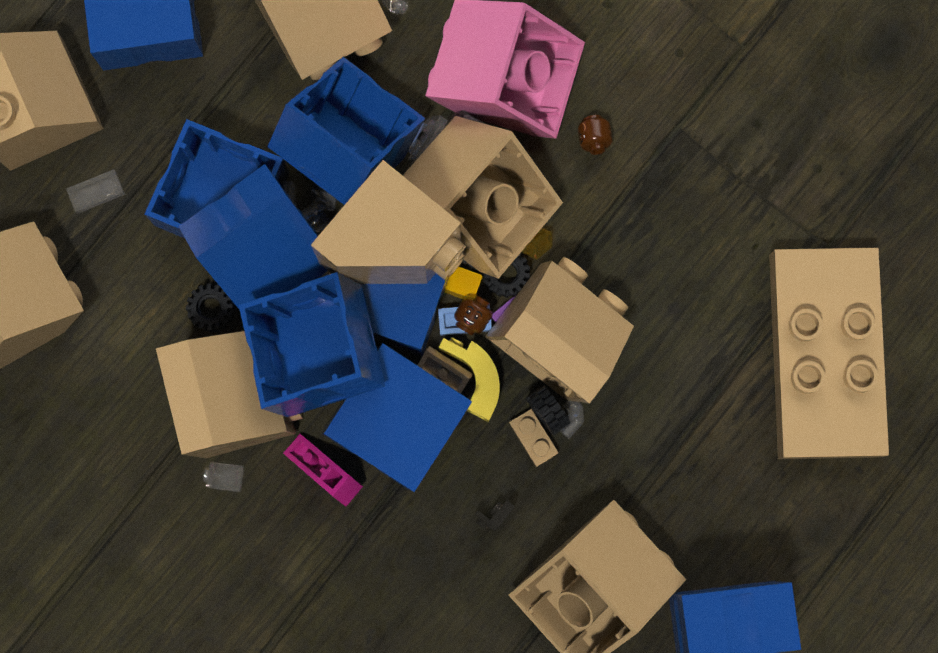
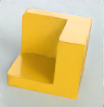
[445,267,482,299]

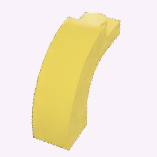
[439,337,500,422]

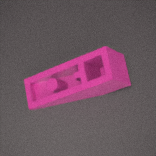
[283,434,363,507]

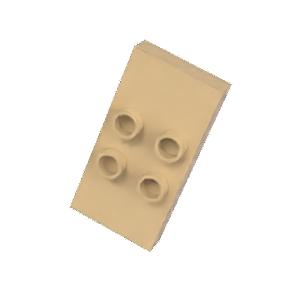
[769,248,889,459]

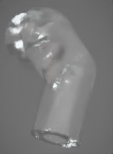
[382,0,408,14]
[560,400,584,439]

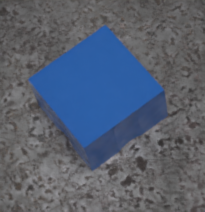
[84,0,203,71]
[268,57,425,205]
[144,119,289,238]
[178,164,328,310]
[239,272,385,417]
[361,274,449,356]
[322,343,472,492]
[669,581,801,653]

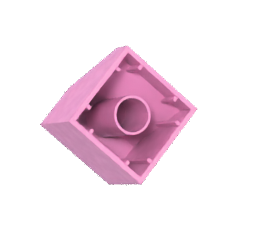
[425,0,585,139]

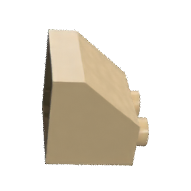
[255,0,392,80]
[0,31,104,171]
[403,116,563,279]
[311,160,466,284]
[0,221,84,369]
[485,257,634,404]
[156,331,304,458]
[509,500,686,653]

